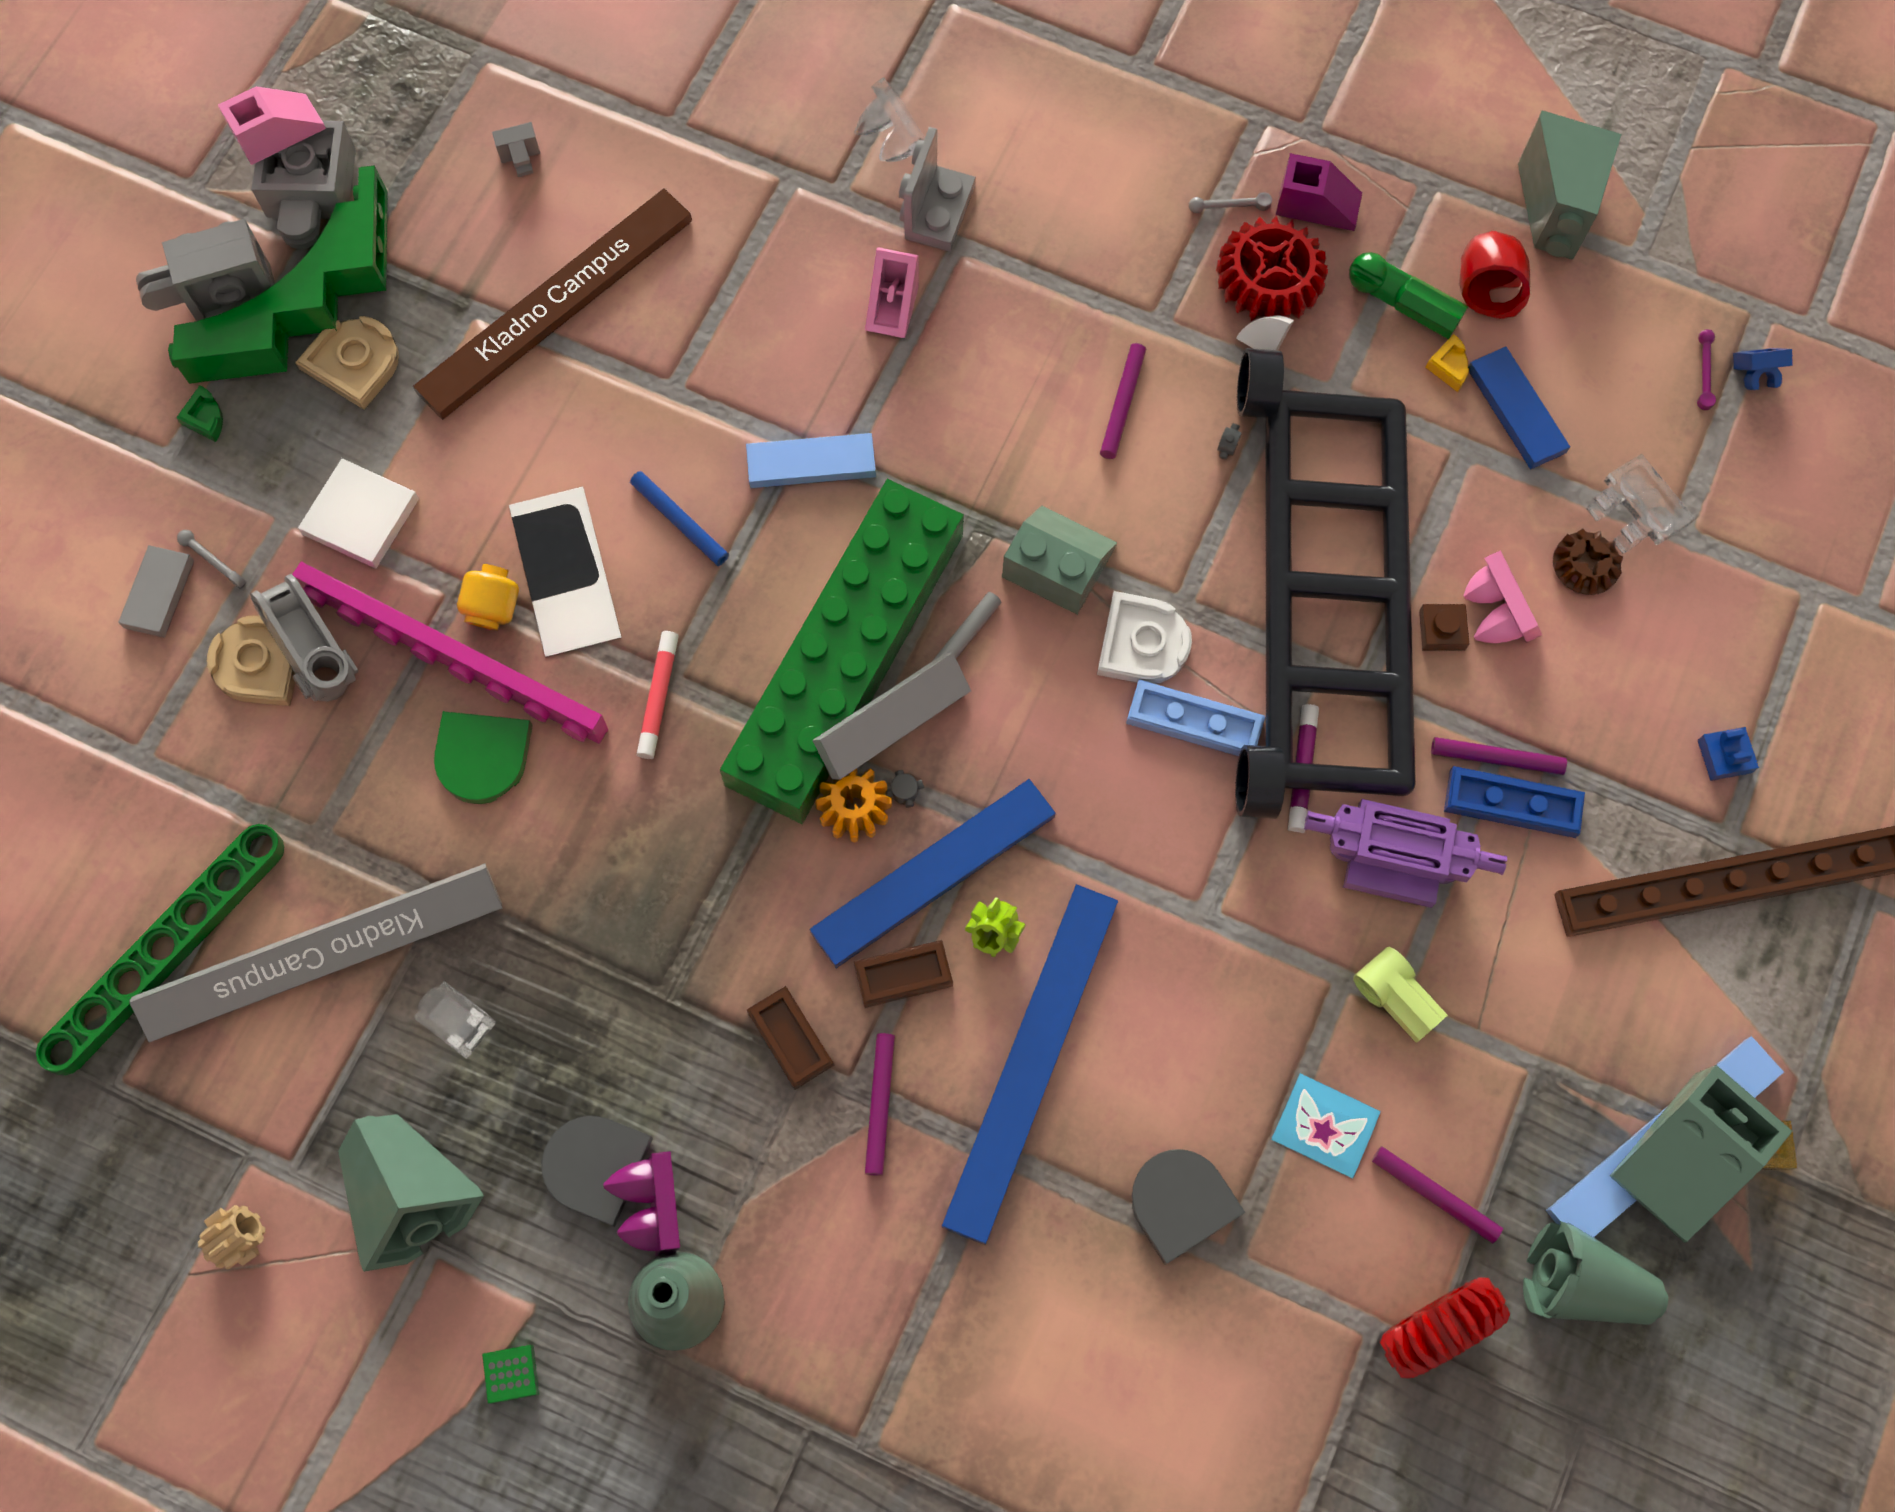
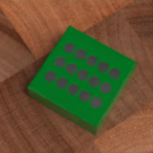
[482,1345,540,1404]

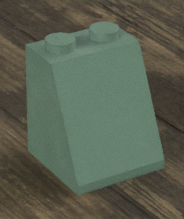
[1518,110,1622,260]

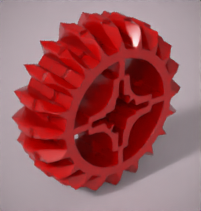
[1216,215,1328,321]
[1380,1277,1510,1379]

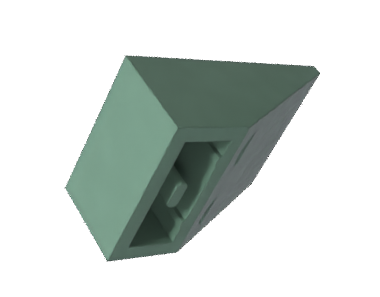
[1610,1065,1793,1243]

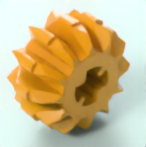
[815,768,892,843]

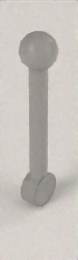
[1189,192,1272,213]
[177,530,246,589]

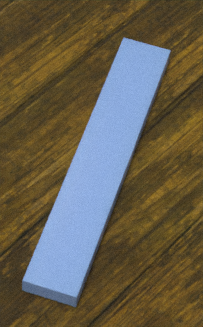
[1546,1036,1784,1238]

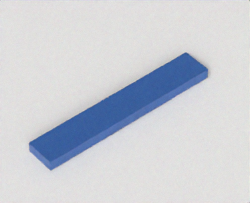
[809,778,1056,968]

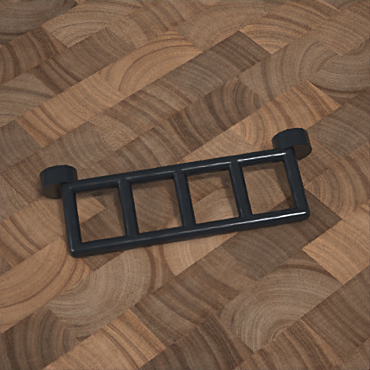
[1235,348,1416,819]

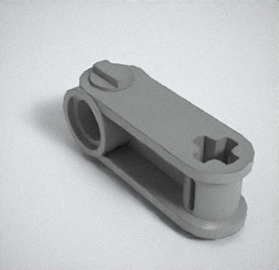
[250,574,358,702]

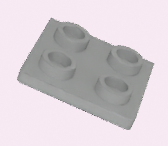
[899,127,976,252]

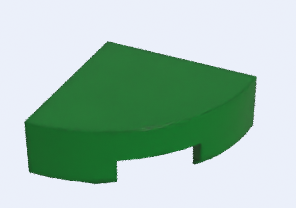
[176,385,223,442]

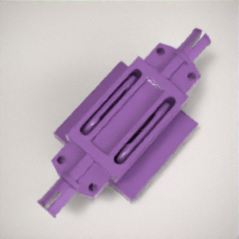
[1304,799,1507,908]

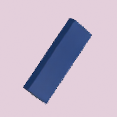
[1468,346,1570,470]
[1444,766,1585,838]

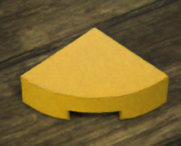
[1425,334,1469,392]

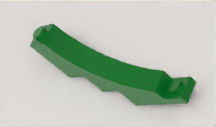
[168,165,388,384]

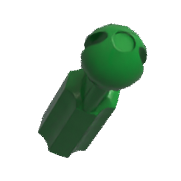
[1349,252,1469,339]

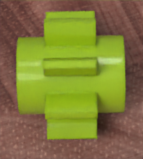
[965,897,1025,957]

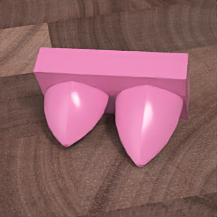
[1463,550,1542,643]

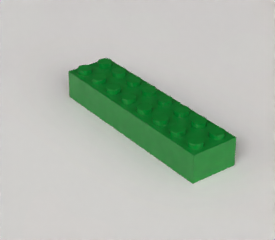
[720,479,964,824]

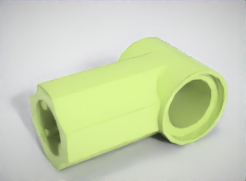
[1353,947,1448,1043]

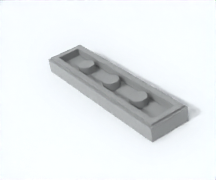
[812,653,971,780]

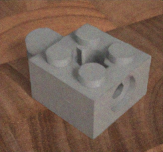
[252,121,356,249]
[136,219,275,321]

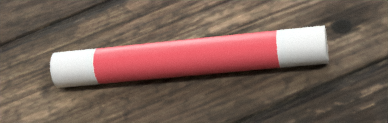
[636,631,679,759]

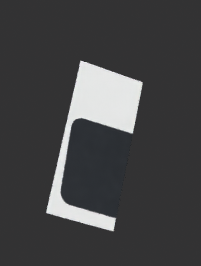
[509,487,621,657]

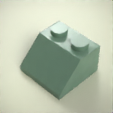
[1002,506,1117,615]

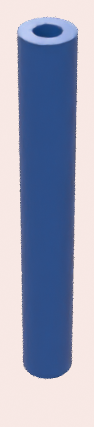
[630,471,729,566]

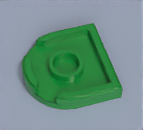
[434,711,533,804]

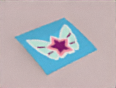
[1271,1073,1381,1179]

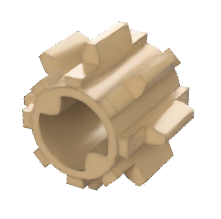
[198,1205,266,1269]

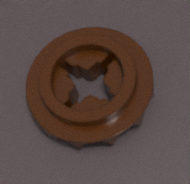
[1553,528,1623,595]

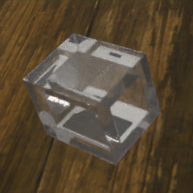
[414,981,496,1059]

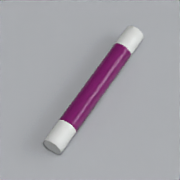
[1288,704,1319,833]

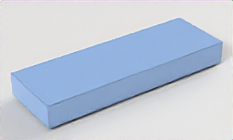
[746,433,876,488]
[1126,680,1265,756]

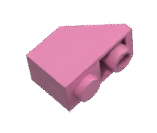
[218,86,326,165]

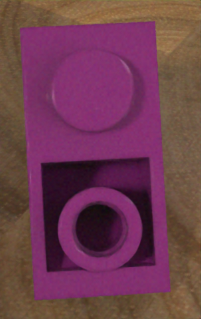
[1275,153,1362,231]

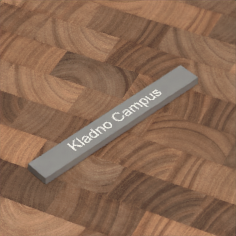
[129,863,502,1042]

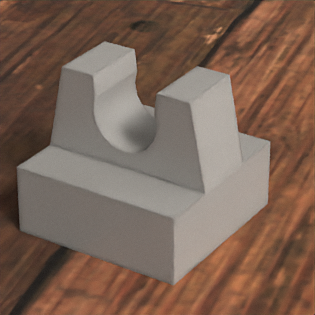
[492,122,541,177]

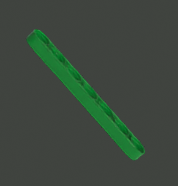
[36,824,285,1076]

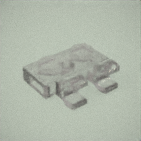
[1586,454,1695,554]

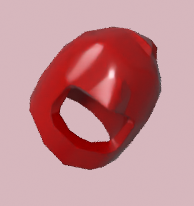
[1459,231,1530,319]

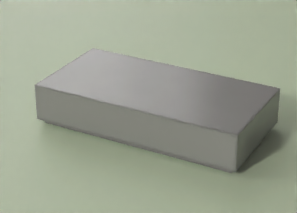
[118,545,194,638]

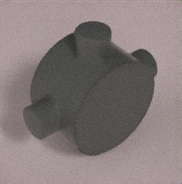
[1217,423,1242,460]
[885,770,924,808]

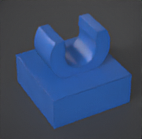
[1733,348,1793,390]
[1697,727,1759,781]

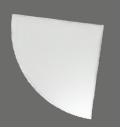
[1236,315,1294,351]

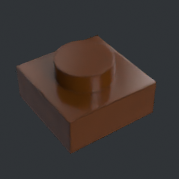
[1419,604,1469,651]

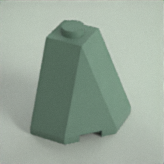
[338,1114,484,1272]

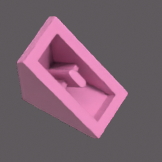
[865,248,919,338]

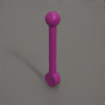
[1697,329,1716,410]

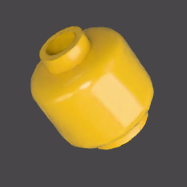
[457,564,519,631]

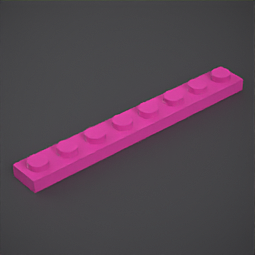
[292,562,608,744]

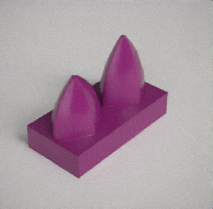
[603,1151,680,1256]

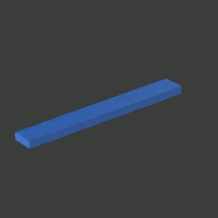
[942,884,1118,1245]

